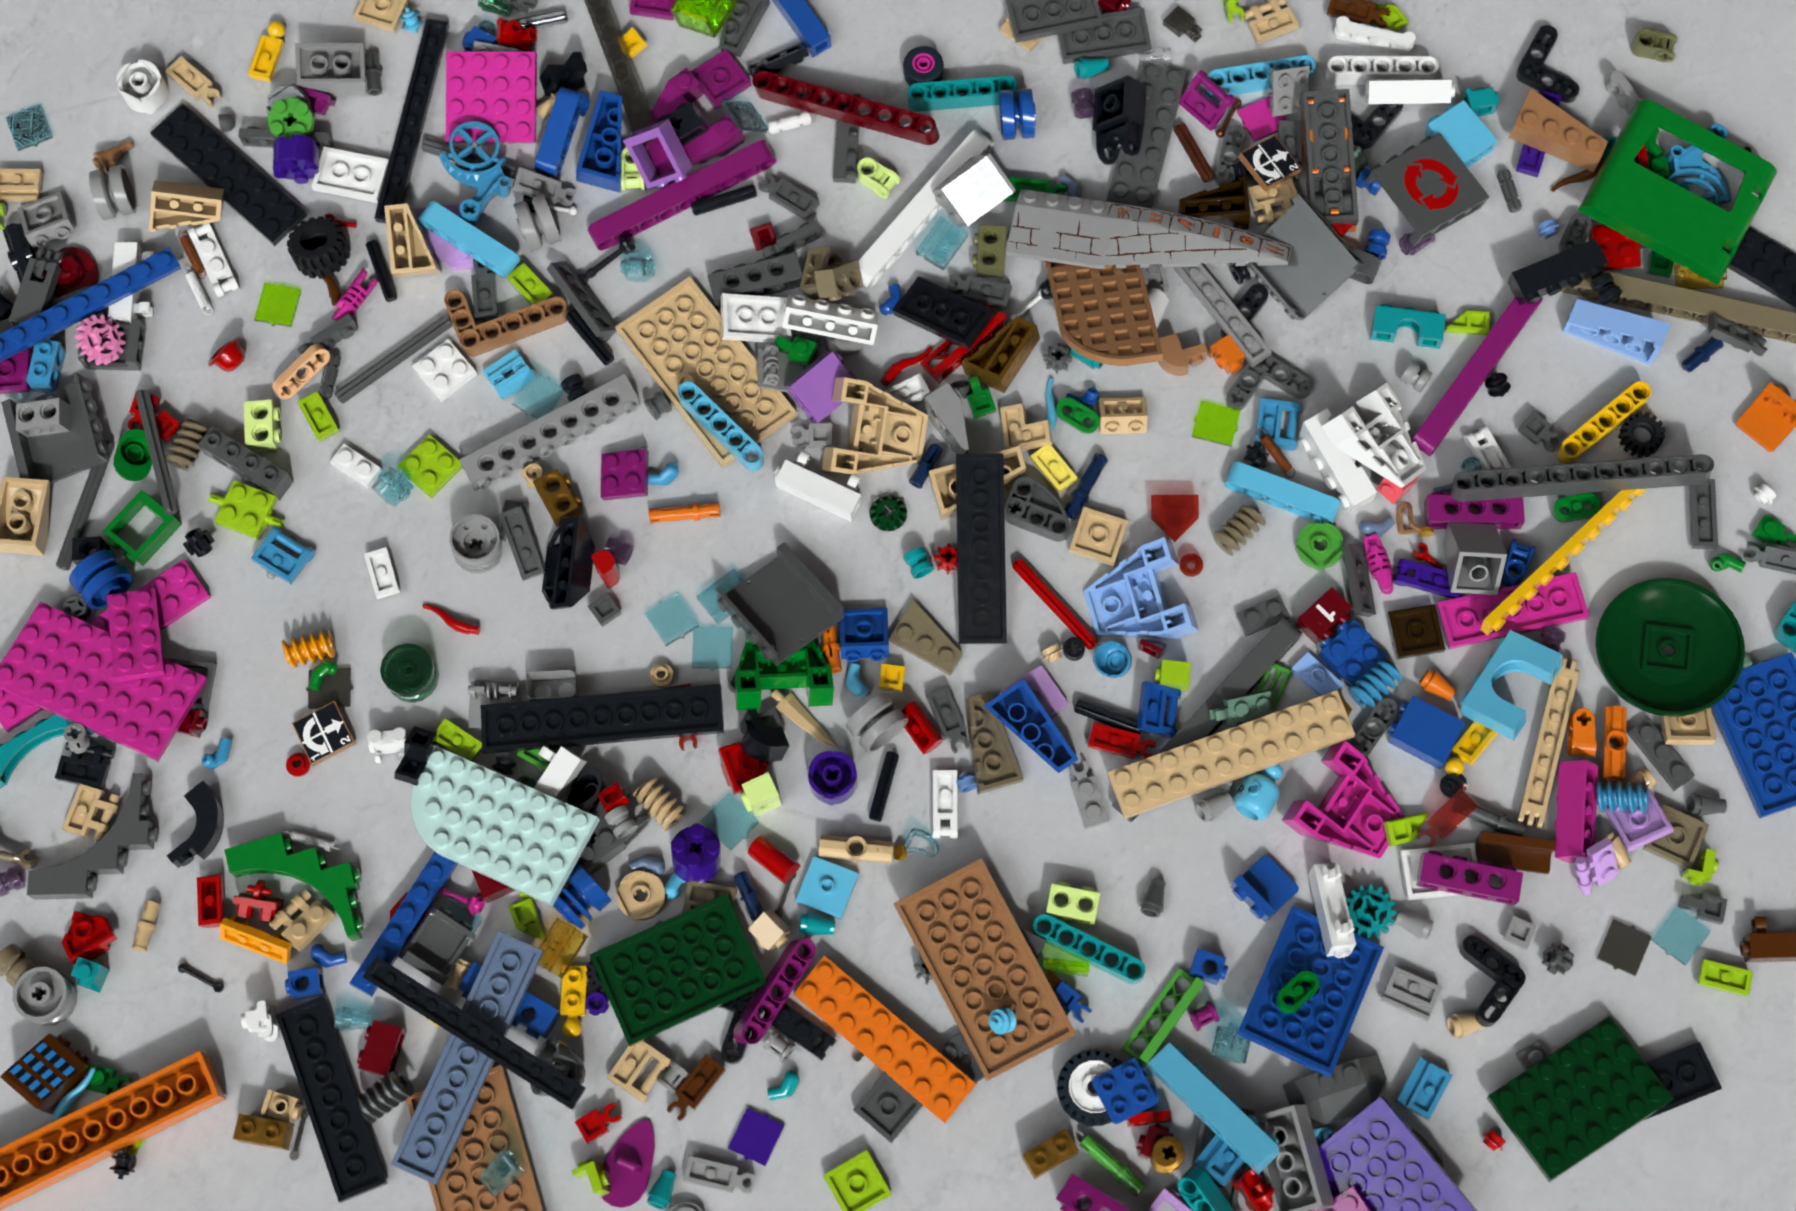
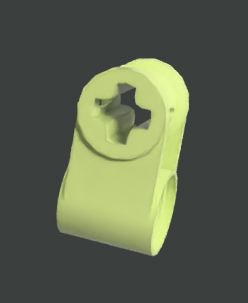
[621,148,646,191]
[857,158,901,199]

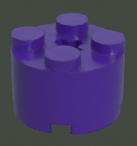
[273,135,319,184]
[808,751,858,805]
[671,824,721,883]

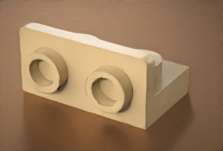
[1099,397,1148,434]

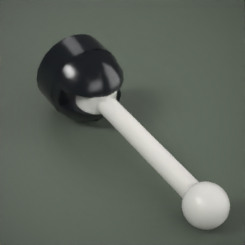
[523,195,577,215]
[1010,279,1052,321]

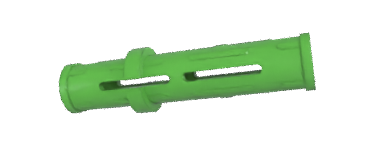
[1079,1133,1147,1197]

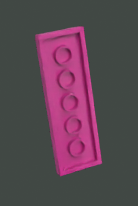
[1436,572,1590,650]

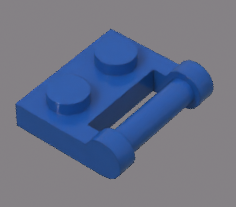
[1137,681,1181,739]

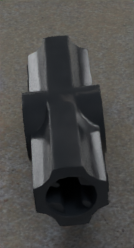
[3,223,42,284]

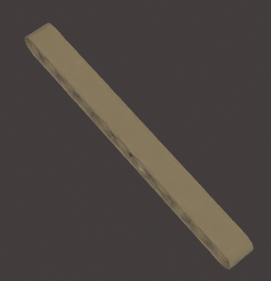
[1561,271,1796,344]

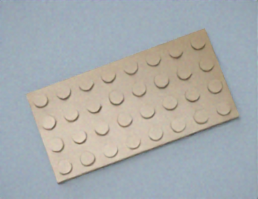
[615,276,798,468]

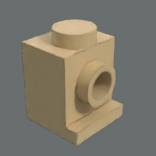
[260,1089,303,1125]

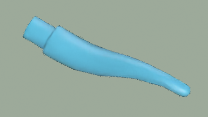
[1045,377,1057,432]
[51,1067,95,1123]

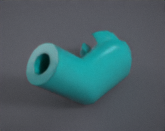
[767,1070,800,1101]

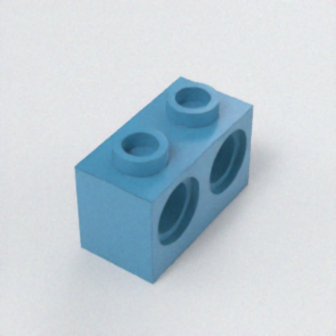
[26,340,66,393]

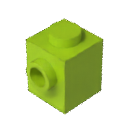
[1155,659,1191,692]

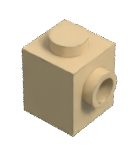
[748,910,792,950]

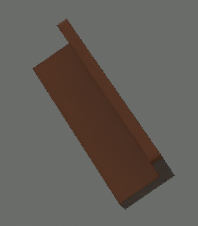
[1476,831,1556,874]

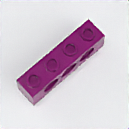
[1424,492,1525,529]
[1416,851,1523,906]
[1056,1173,1131,1211]

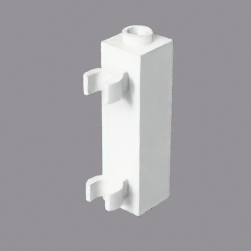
[1365,78,1455,104]
[108,240,154,325]
[774,451,862,522]
[533,746,587,801]
[1308,863,1356,958]

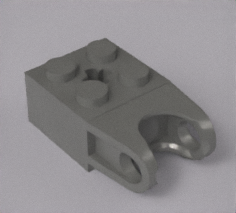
[577,788,651,876]

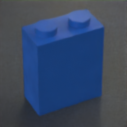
[1387,695,1466,769]

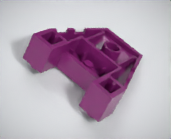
[642,68,744,176]

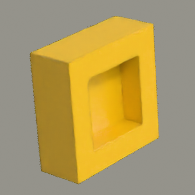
[616,27,648,60]
[878,664,906,692]

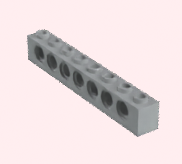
[459,374,640,490]

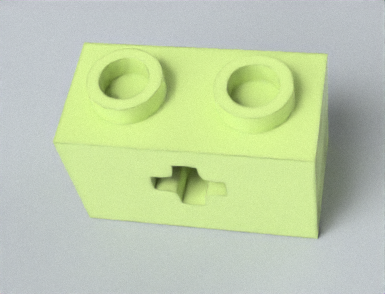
[740,772,781,817]

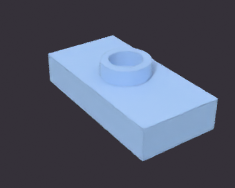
[1291,652,1343,696]

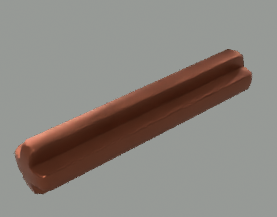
[1174,123,1215,183]

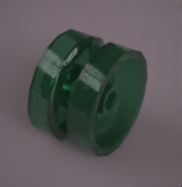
[380,643,439,703]

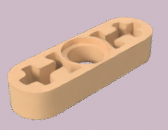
[272,344,330,400]

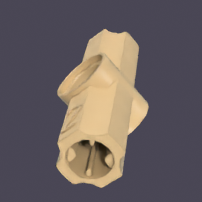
[819,834,894,864]

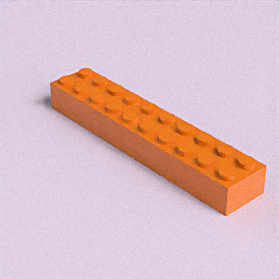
[0,1050,226,1210]

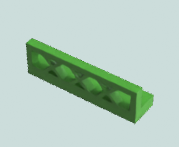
[1121,968,1205,1067]

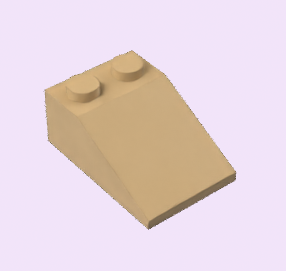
[0,477,50,556]

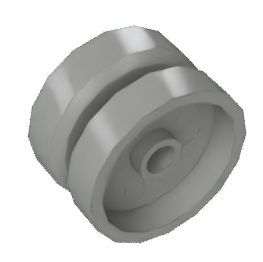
[89,164,137,220]
[513,194,561,252]
[846,693,908,753]
[13,967,77,1026]

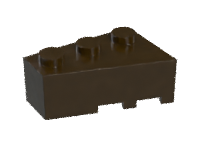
[1178,176,1251,230]

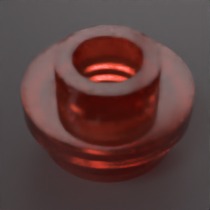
[1179,553,1203,577]

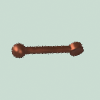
[1216,98,1242,138]

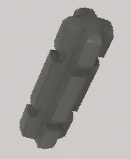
[1497,169,1522,213]
[319,354,341,399]

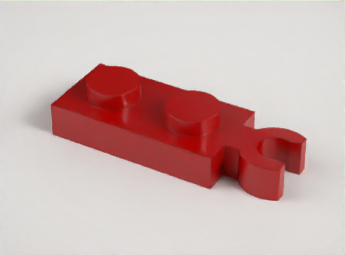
[1087,722,1156,759]

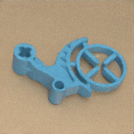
[439,121,511,226]
[1666,124,1730,206]

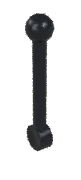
[178,963,224,993]

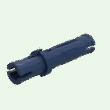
[1064,453,1108,520]

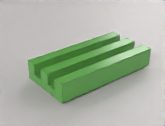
[1256,663,1292,712]

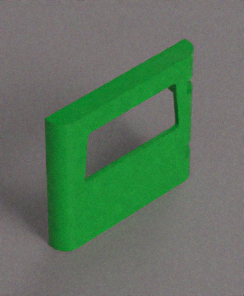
[1577,99,1777,285]

